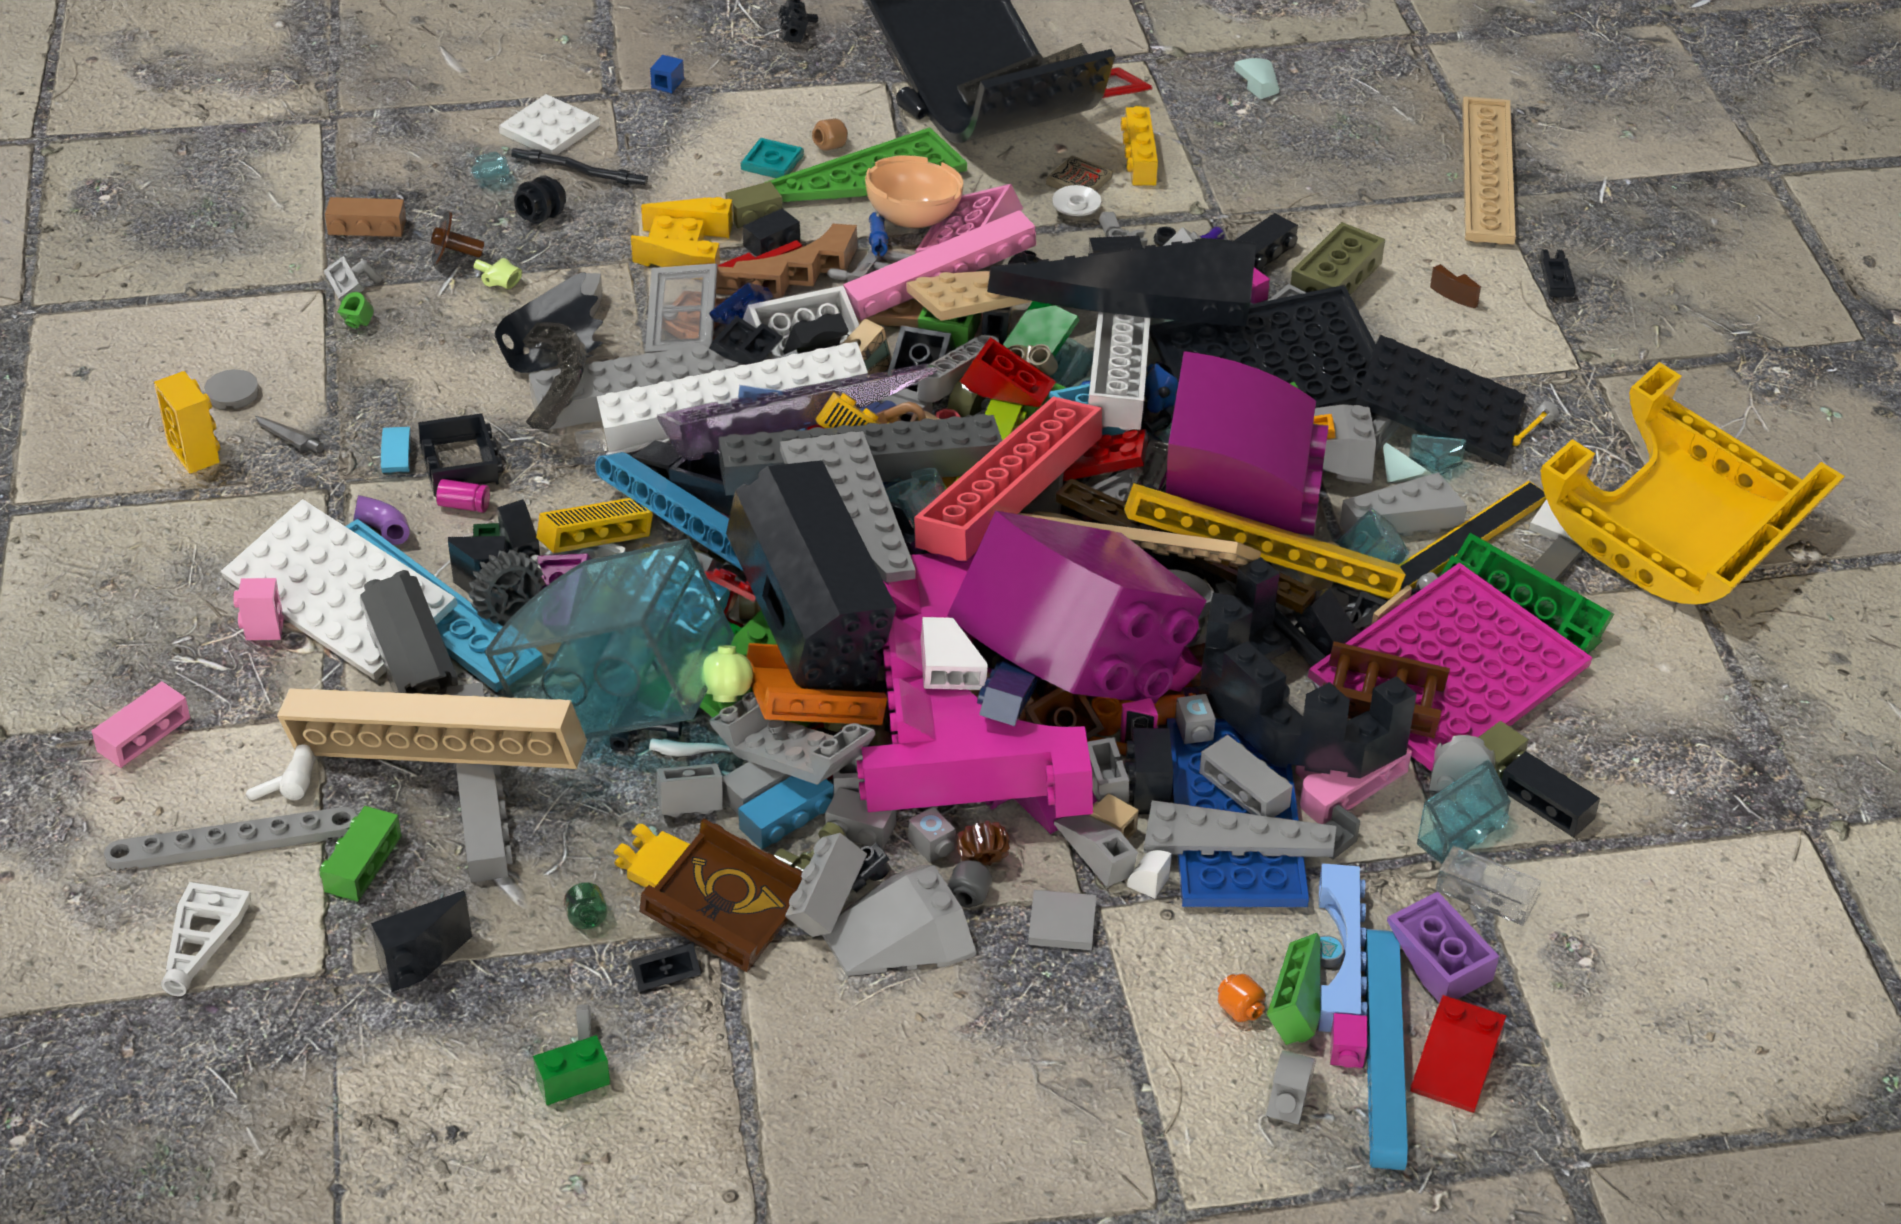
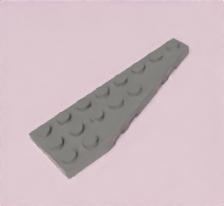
[780,431,915,583]

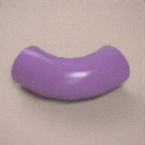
[353,495,410,545]

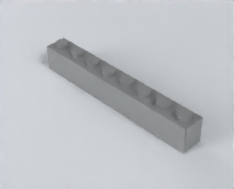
[447,682,513,883]

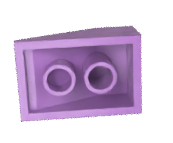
[1387,891,1499,1003]

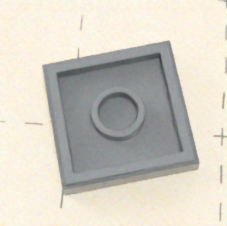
[1028,890,1097,951]

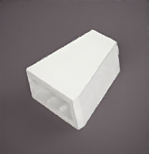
[921,617,987,690]

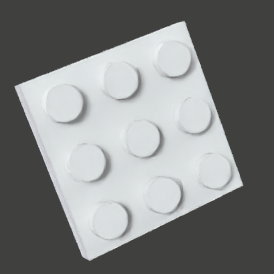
[499,94,600,155]

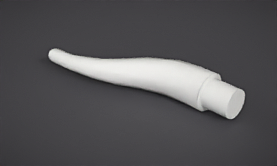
[649,738,733,757]

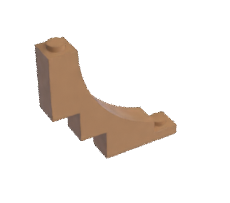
[716,223,858,298]

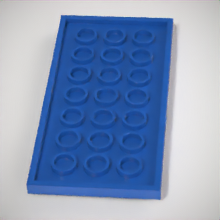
[1166,718,1309,907]

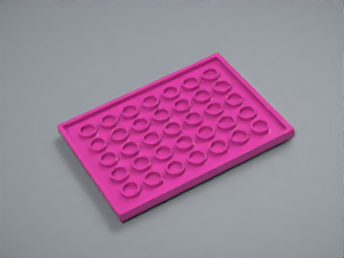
[1307,563,1593,771]

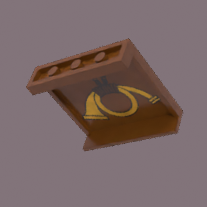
[639,818,803,972]

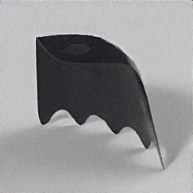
[495,272,603,373]

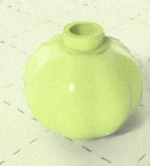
[698,645,754,702]

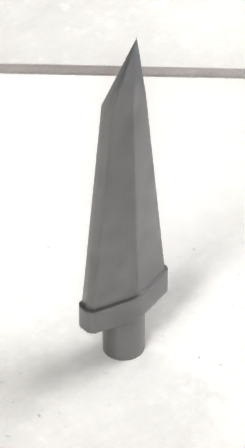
[255,416,324,453]

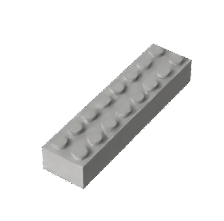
[529,343,744,431]

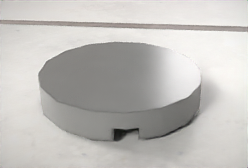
[204,369,259,409]

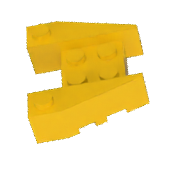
[631,197,733,281]

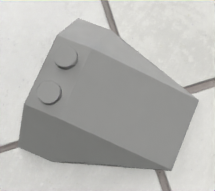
[1314,404,1376,484]
[822,865,976,976]

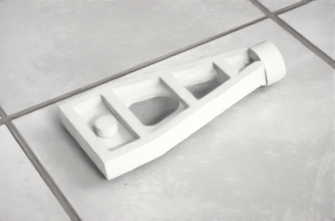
[161,882,252,996]

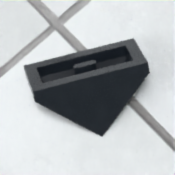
[630,943,701,992]

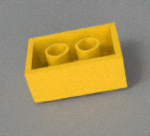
[154,371,221,474]

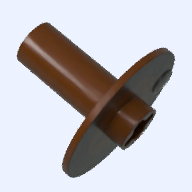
[431,211,484,264]

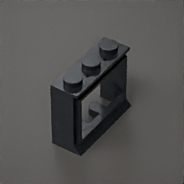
[418,413,503,496]

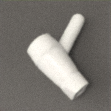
[246,744,316,800]

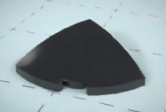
[1331,582,1387,630]

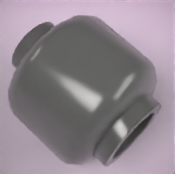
[948,860,992,908]

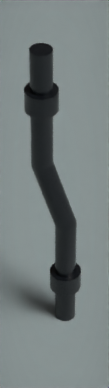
[511,148,648,186]

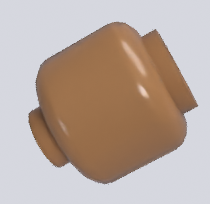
[812,118,848,151]

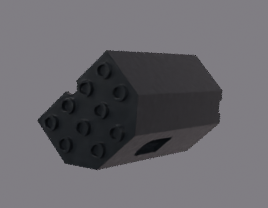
[726,460,896,692]

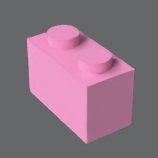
[234,578,284,640]

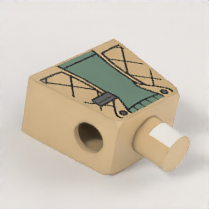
[842,319,892,380]

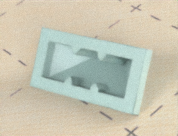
[1383,443,1433,483]

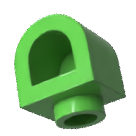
[337,292,374,329]

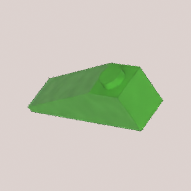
[1267,933,1320,1045]

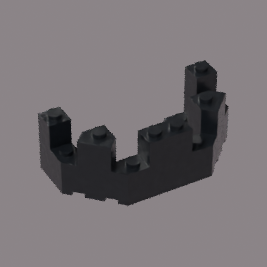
[1199,557,1417,778]

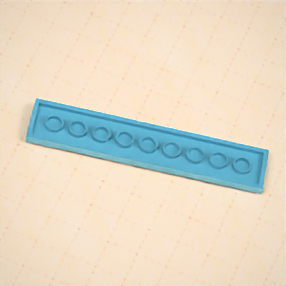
[345,519,541,692]

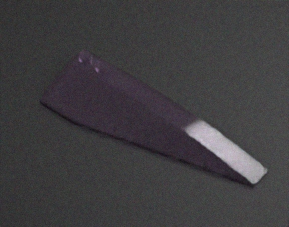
[657,364,937,460]

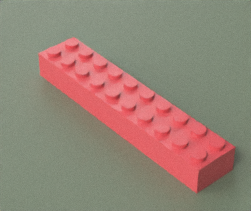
[914,396,1102,561]

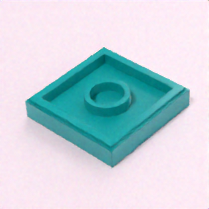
[741,138,804,178]

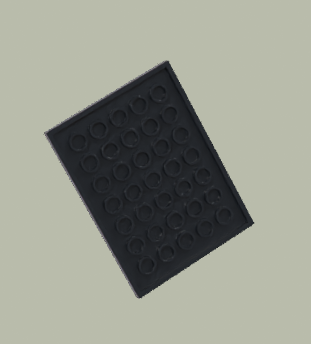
[1149,285,1376,408]

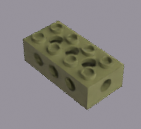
[1290,222,1385,295]

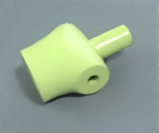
[474,258,522,289]

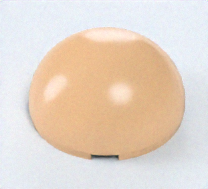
[865,155,963,228]

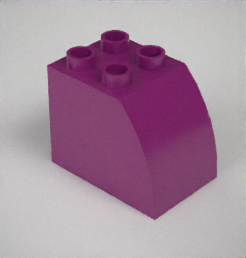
[1166,351,1328,536]
[947,510,1207,704]

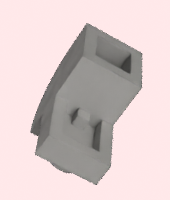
[1266,1050,1317,1125]

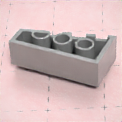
[1340,472,1467,542]

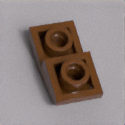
[1430,264,1481,308]

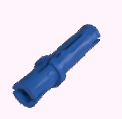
[869,212,888,256]

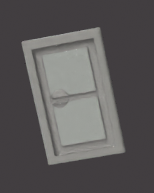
[645,264,718,353]

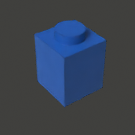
[650,55,684,93]

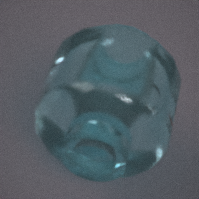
[471,151,509,186]

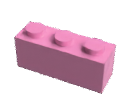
[91,681,190,768]

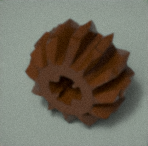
[957,820,1010,866]

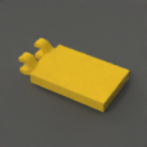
[614,823,690,888]

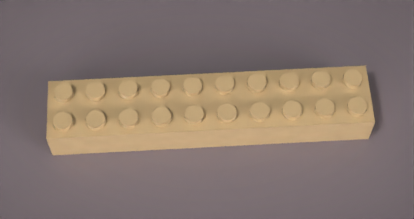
[277,688,587,769]

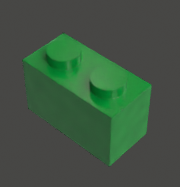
[533,1035,610,1106]

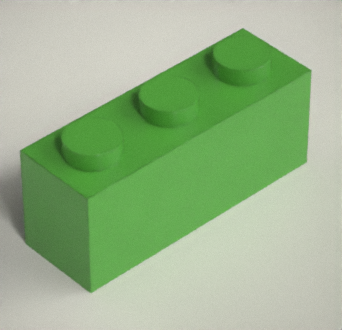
[320,806,402,902]

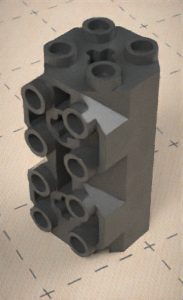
[360,570,458,695]

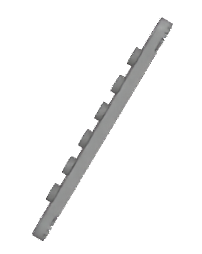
[104,807,357,871]

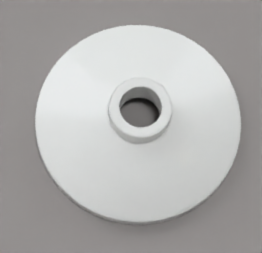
[1052,185,1101,217]

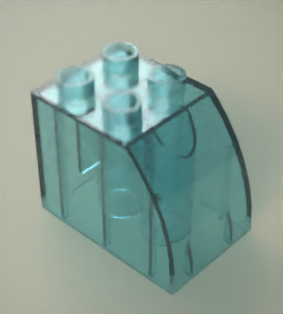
[485,539,735,739]

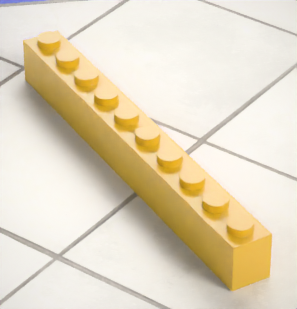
[1124,483,1405,599]

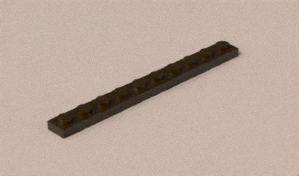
[1055,478,1317,614]

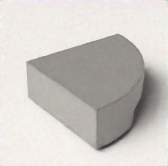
[576,1004,592,1041]

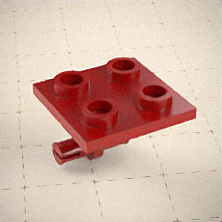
[702,568,757,628]

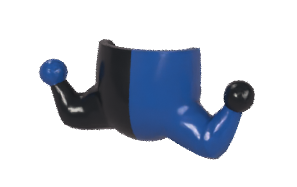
[1144,362,1179,413]

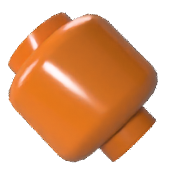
[1218,974,1266,1022]

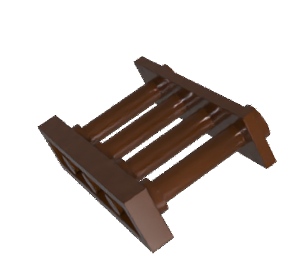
[1323,641,1450,738]

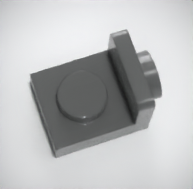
[1326,805,1360,860]

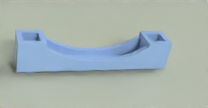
[1318,863,1367,1032]

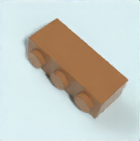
[325,197,407,237]

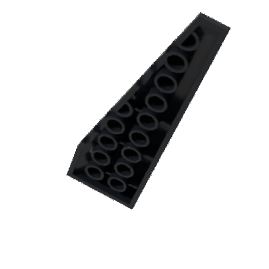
[987,238,1256,326]

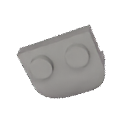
[1429,735,1495,798]

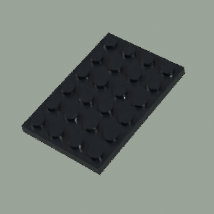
[1355,335,1526,466]

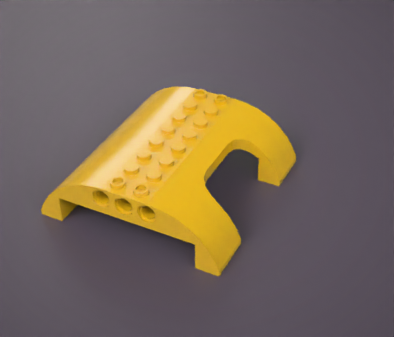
[1540,362,1845,604]

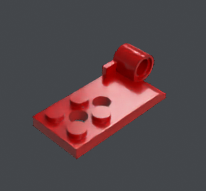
[1063,429,1149,481]

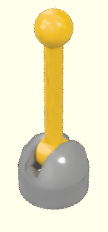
[1512,401,1559,446]

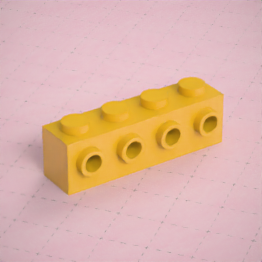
[1121,106,1158,186]

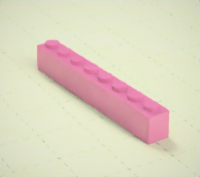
[843,210,1036,321]

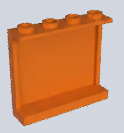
[746,643,887,725]

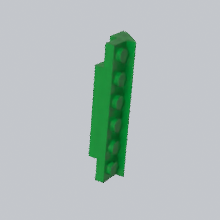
[1439,533,1615,654]

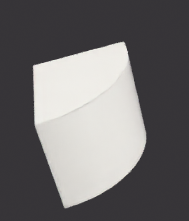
[1127,850,1172,899]

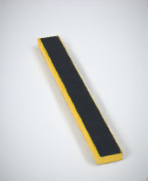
[1399,481,1546,592]

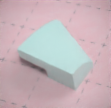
[1234,58,1279,100]

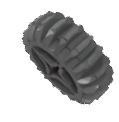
[468,550,546,627]

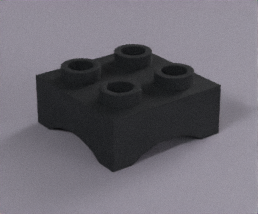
[783,313,849,355]

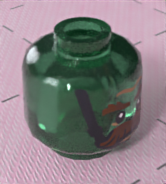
[564,882,608,930]

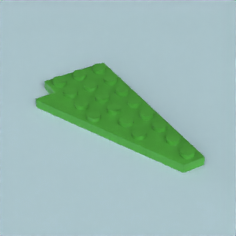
[764,127,967,202]

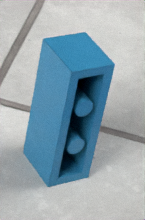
[738,776,834,850]

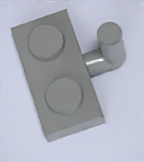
[324,256,383,302]

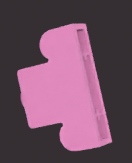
[1295,748,1412,824]

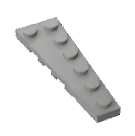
[1144,800,1336,857]

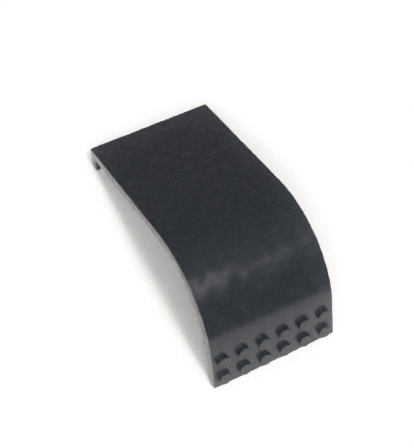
[866,0,1116,143]

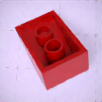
[960,337,1056,407]
[1410,995,1507,1113]

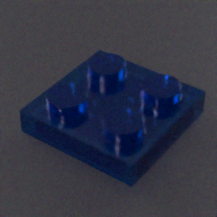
[709,283,773,325]

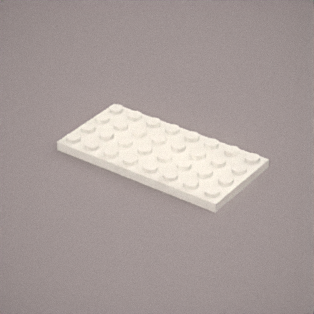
[220,499,458,681]

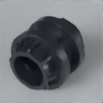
[514,175,566,224]

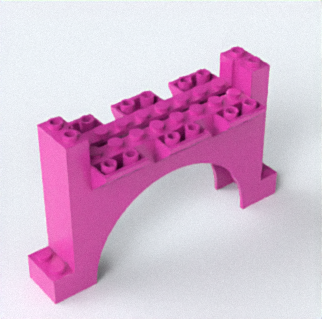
[857,553,1093,818]

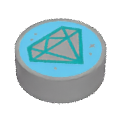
[1320,935,1344,967]

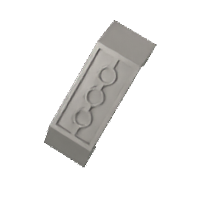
[709,692,875,785]

